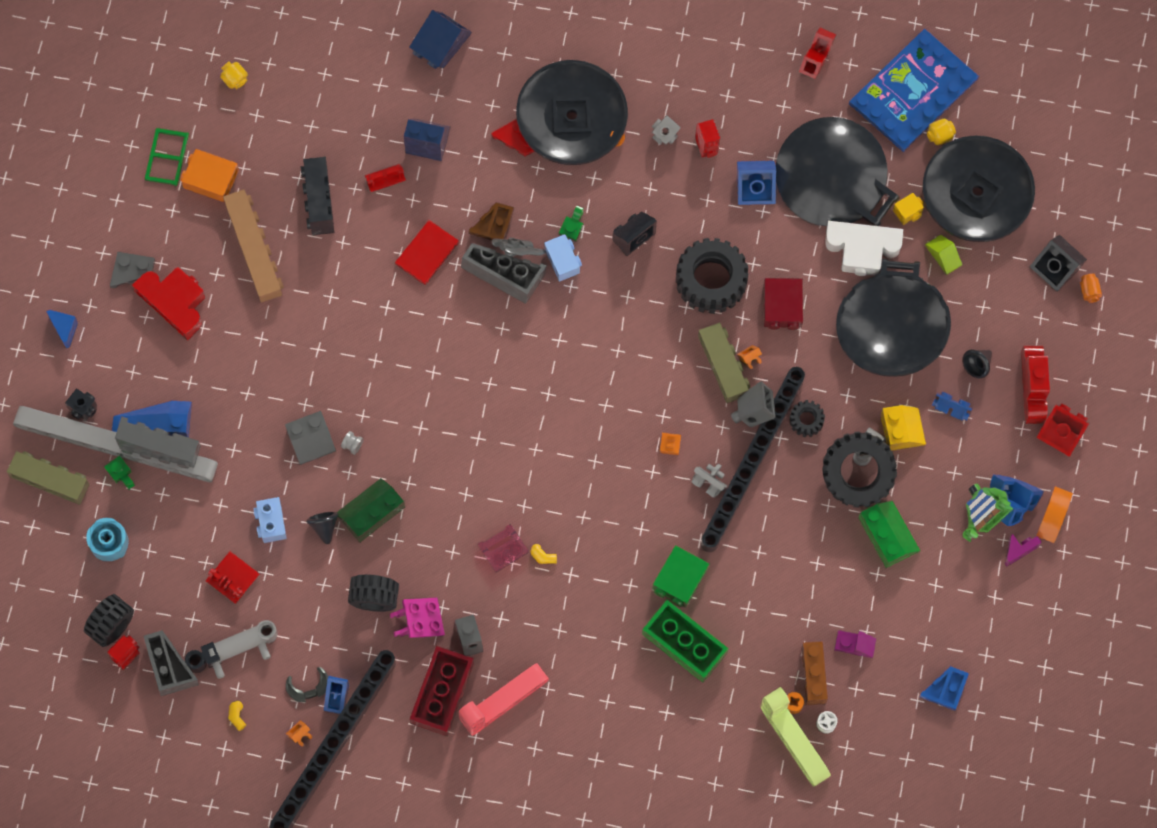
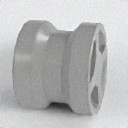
[341,431,364,455]

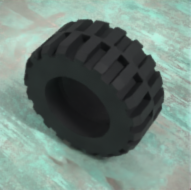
[676,238,749,314]
[822,431,897,508]

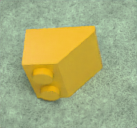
[881,405,926,451]

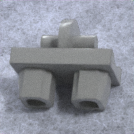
[691,464,728,498]

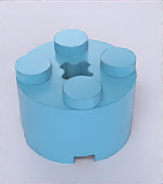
[86,518,129,561]

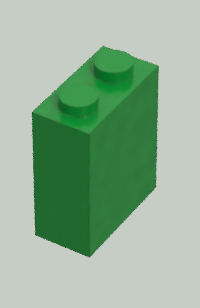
[652,545,709,608]

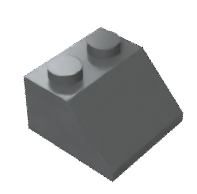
[285,411,336,465]

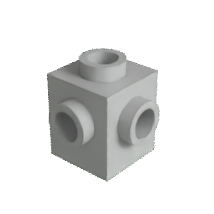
[651,115,681,145]

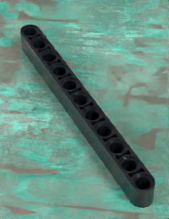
[701,367,805,552]
[270,650,396,828]

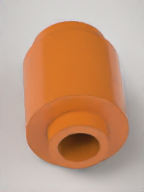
[1080,274,1103,303]

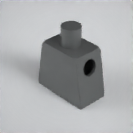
[731,381,776,427]
[454,615,484,656]

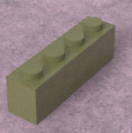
[698,322,750,403]
[7,451,90,505]

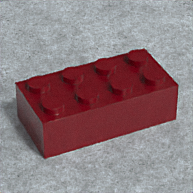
[409,646,474,737]

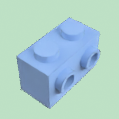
[544,234,582,282]
[253,497,287,543]

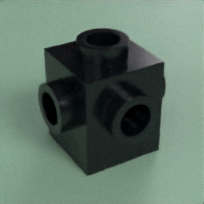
[65,388,97,421]

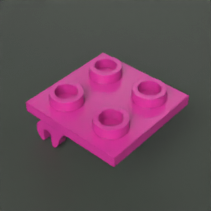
[390,598,445,638]

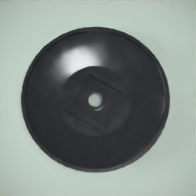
[516,60,628,165]
[922,135,1035,242]

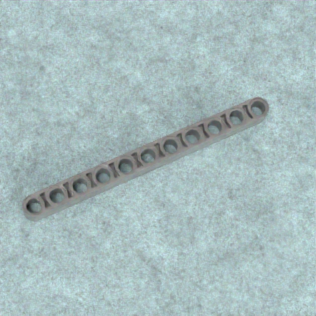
[13,406,218,482]

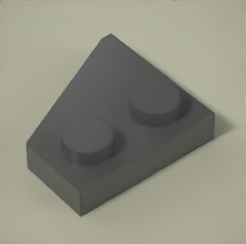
[110,252,156,288]

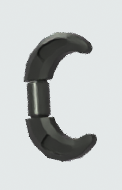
[286,667,328,702]

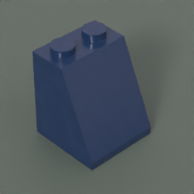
[409,10,472,69]
[404,118,451,161]

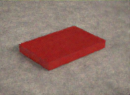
[395,220,459,285]

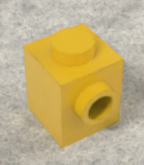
[893,193,924,225]

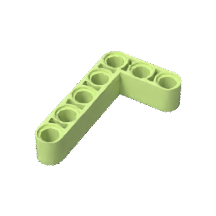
[761,687,831,787]

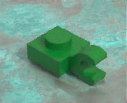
[559,206,584,242]
[104,455,135,490]

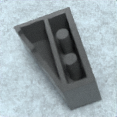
[143,630,199,696]

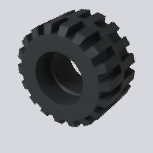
[348,574,399,612]
[83,594,134,647]

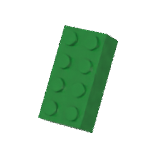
[642,600,729,683]

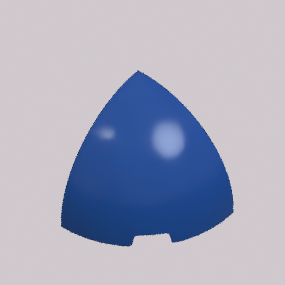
[990,474,1044,526]

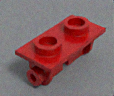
[365,164,406,192]

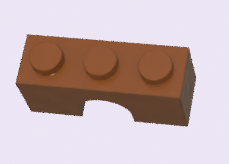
[801,641,828,705]

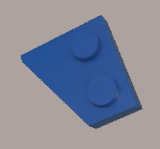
[920,666,969,711]

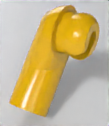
[530,544,557,564]
[228,701,246,731]

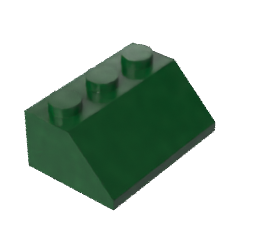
[337,478,405,543]

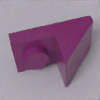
[1005,534,1042,567]
[834,630,876,658]

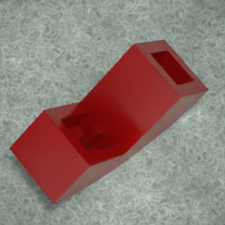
[799,27,837,79]

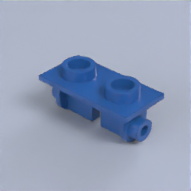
[932,391,973,421]

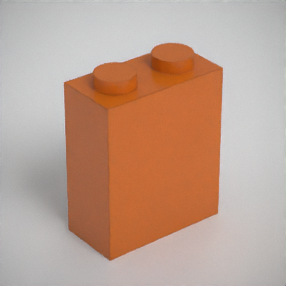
[180,149,239,203]

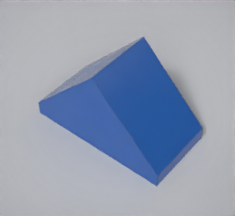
[46,310,78,349]
[323,676,350,714]

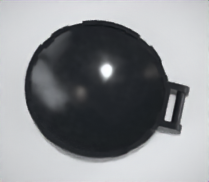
[775,117,900,226]
[836,259,951,377]

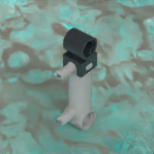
[185,620,278,679]

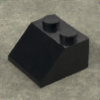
[612,211,657,256]
[1029,235,1087,291]

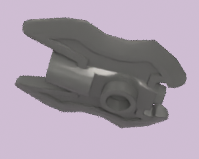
[492,238,546,257]

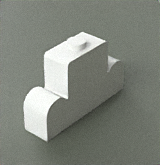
[825,221,903,276]

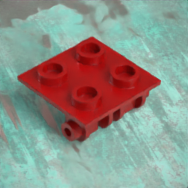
[205,551,260,604]

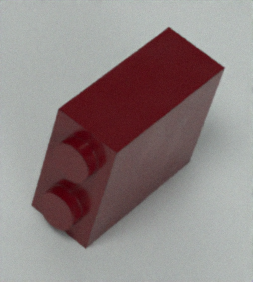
[763,278,803,330]

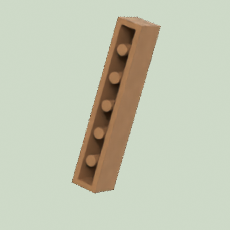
[223,189,284,303]

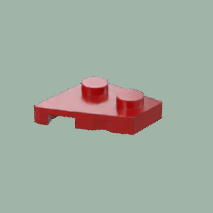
[491,119,535,157]

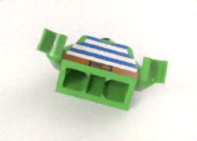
[963,484,1013,542]

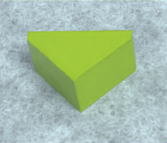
[925,235,962,275]

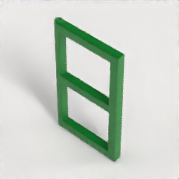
[145,128,189,186]

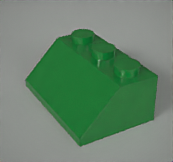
[858,501,920,568]

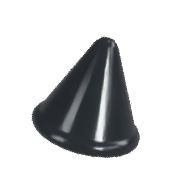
[962,349,992,379]
[306,512,339,544]

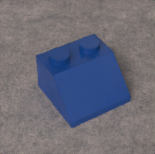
[737,161,776,205]

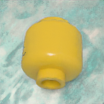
[220,61,248,90]
[927,118,956,146]

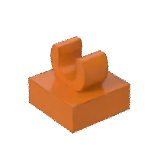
[737,345,762,369]
[660,432,681,455]
[286,720,312,747]

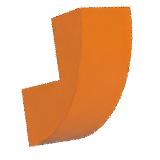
[1036,486,1073,543]

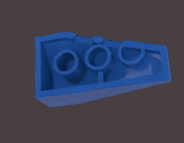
[112,401,192,438]

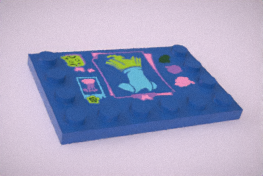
[849,29,979,152]

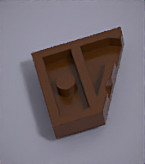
[469,202,514,240]

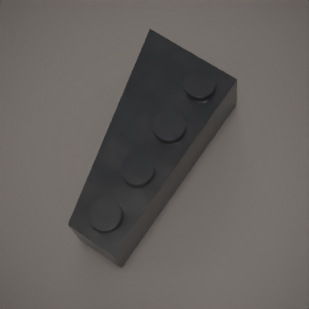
[300,156,335,236]

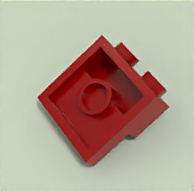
[1036,403,1090,457]

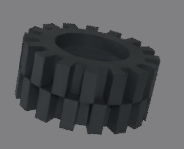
[789,400,825,437]

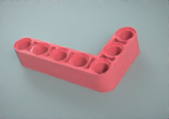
[459,663,549,736]

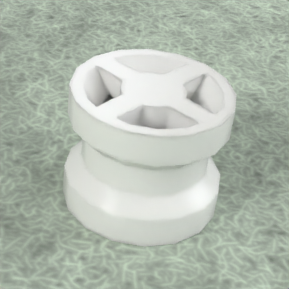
[816,711,837,734]

